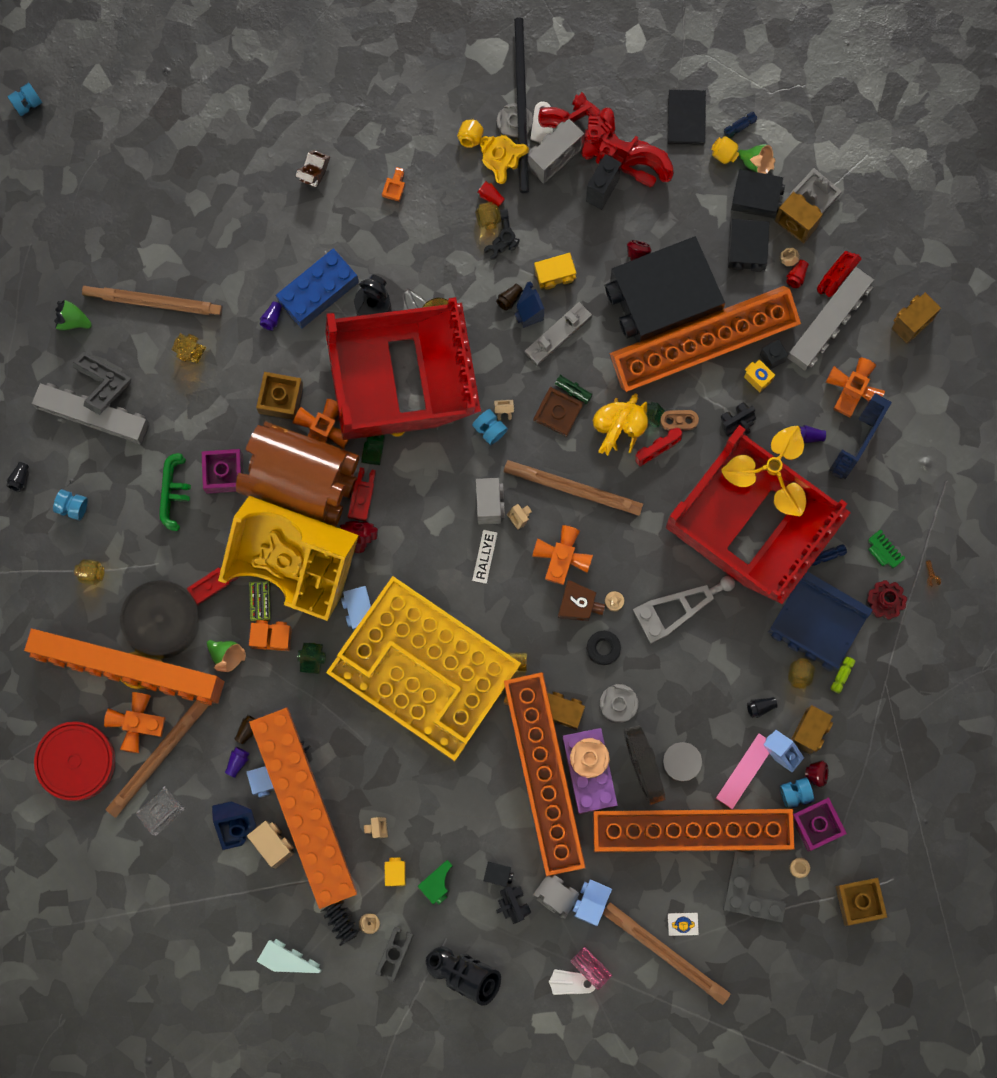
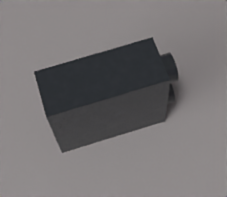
[604,236,725,342]

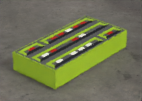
[249,581,271,621]

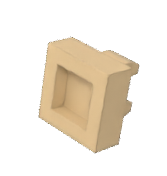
[494,400,514,421]
[507,504,532,530]
[364,817,388,838]

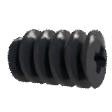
[320,900,360,946]

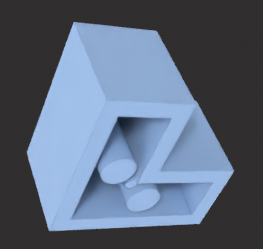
[572,879,612,926]

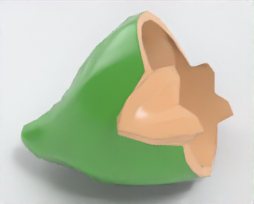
[738,144,776,174]
[207,640,246,672]

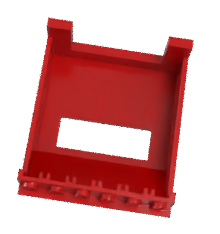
[325,297,481,440]
[666,425,851,604]

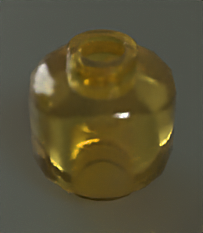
[475,202,501,230]
[74,559,105,585]
[788,658,815,689]

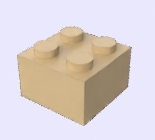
[247,821,294,869]

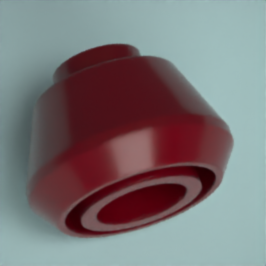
[627,240,652,261]
[805,761,829,787]

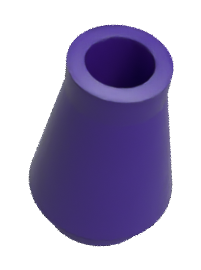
[260,301,282,331]
[799,425,826,444]
[225,747,249,778]

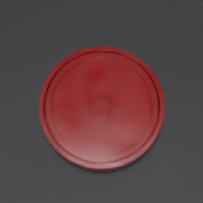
[34,722,115,801]

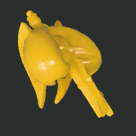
[592,393,648,456]

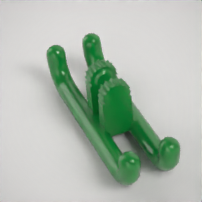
[159,453,191,531]

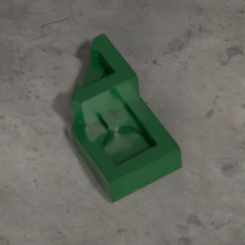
[361,435,385,465]

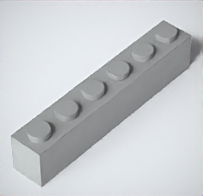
[787,267,874,371]
[32,383,149,444]

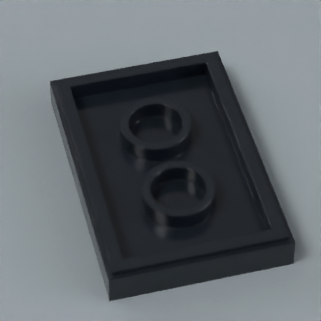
[668,90,706,145]

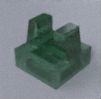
[646,402,665,428]

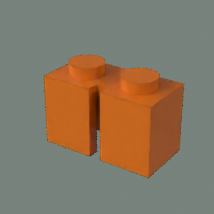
[249,620,292,651]

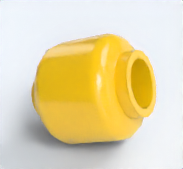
[457,119,484,148]
[711,136,739,164]

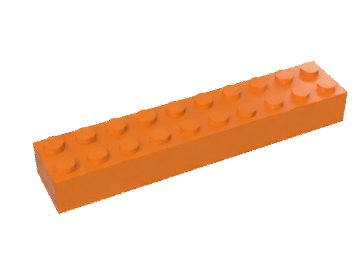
[609,286,801,392]
[24,628,225,706]
[504,672,585,876]
[249,707,357,909]
[593,809,794,852]

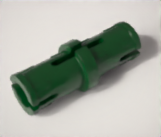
[555,375,593,404]

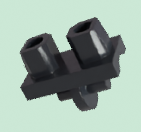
[721,402,756,436]
[496,886,531,924]

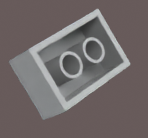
[528,119,584,184]

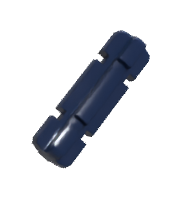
[724,112,757,138]
[812,544,847,566]

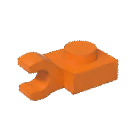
[382,167,405,202]

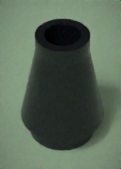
[6,462,29,492]
[747,697,778,718]

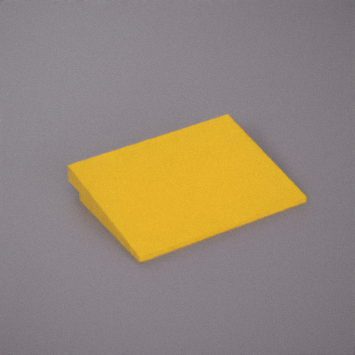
[326,576,521,762]

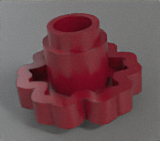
[340,521,378,553]
[866,580,907,620]

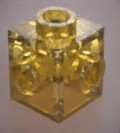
[171,333,206,363]

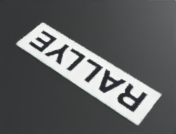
[472,530,497,584]

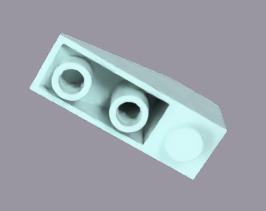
[257,939,322,973]

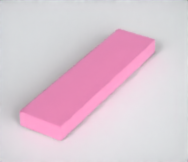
[715,734,769,809]

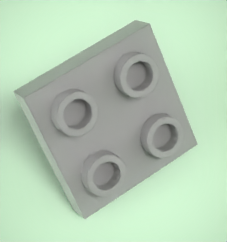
[789,168,842,214]

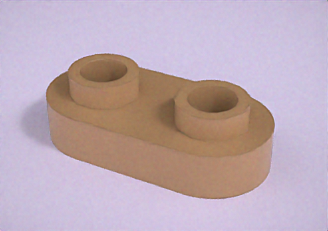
[660,410,699,431]

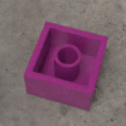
[202,449,244,494]
[793,798,847,852]

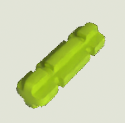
[831,656,855,693]

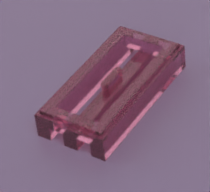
[570,946,613,990]

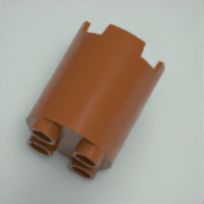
[236,422,360,527]

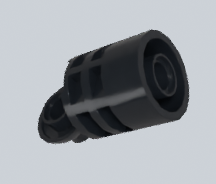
[354,274,392,316]
[425,946,501,1006]

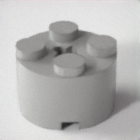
[532,875,579,919]

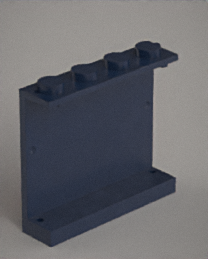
[829,393,892,479]
[768,571,873,672]

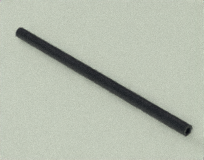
[514,17,529,193]

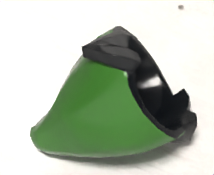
[54,300,92,331]

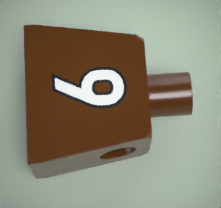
[558,580,605,621]

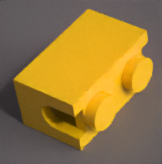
[534,253,576,289]

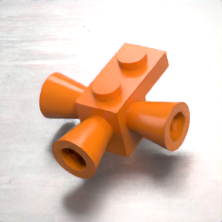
[825,357,885,418]
[293,399,349,449]
[532,525,593,585]
[104,692,166,754]

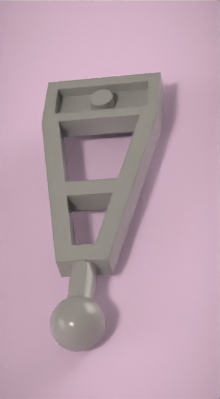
[633,576,735,644]

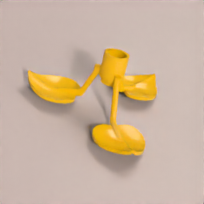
[722,426,806,517]

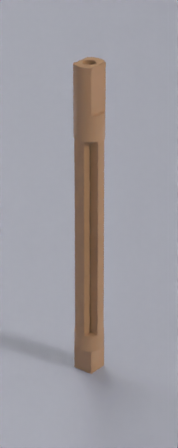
[82,286,223,316]
[504,460,643,516]
[105,700,209,818]
[603,902,731,1005]

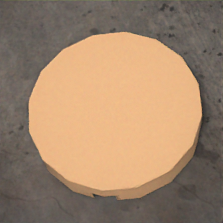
[570,738,610,778]

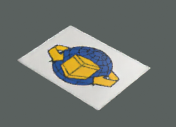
[668,913,699,936]

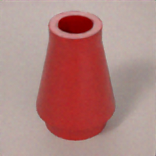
[477,181,505,208]
[786,260,809,288]

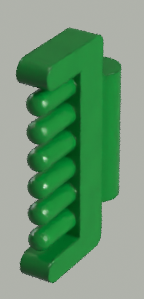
[868,530,905,569]

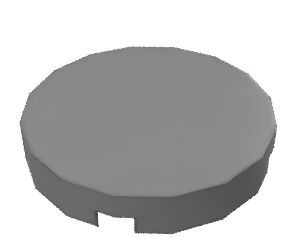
[497,103,533,140]
[600,684,638,723]
[663,742,702,781]

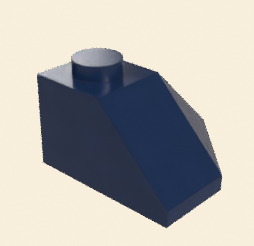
[514,281,545,328]
[212,801,256,850]

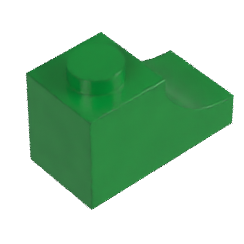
[418,860,453,905]

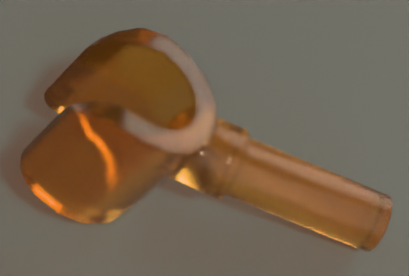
[926,560,941,587]

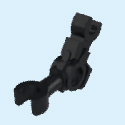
[484,209,520,260]

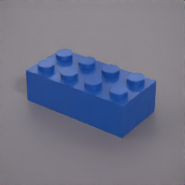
[276,248,359,329]

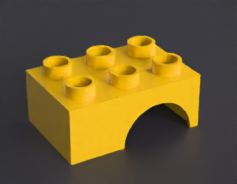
[218,495,359,621]

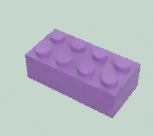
[562,728,618,815]

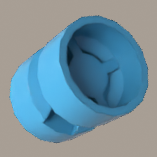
[7,83,42,116]
[472,409,508,445]
[53,489,88,521]
[780,777,814,809]

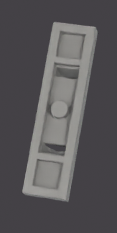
[524,302,592,366]

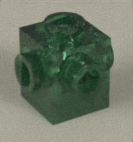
[297,643,326,674]

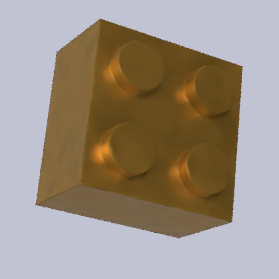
[775,191,823,243]
[891,292,941,344]
[256,372,304,420]
[791,705,833,755]
[835,878,887,926]

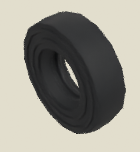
[586,630,621,665]

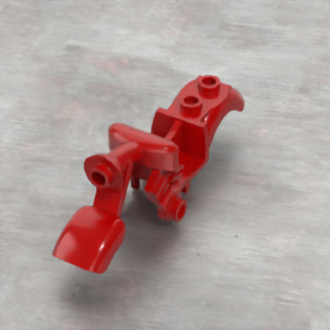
[538,92,674,188]

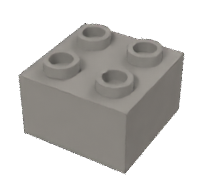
[476,478,505,525]

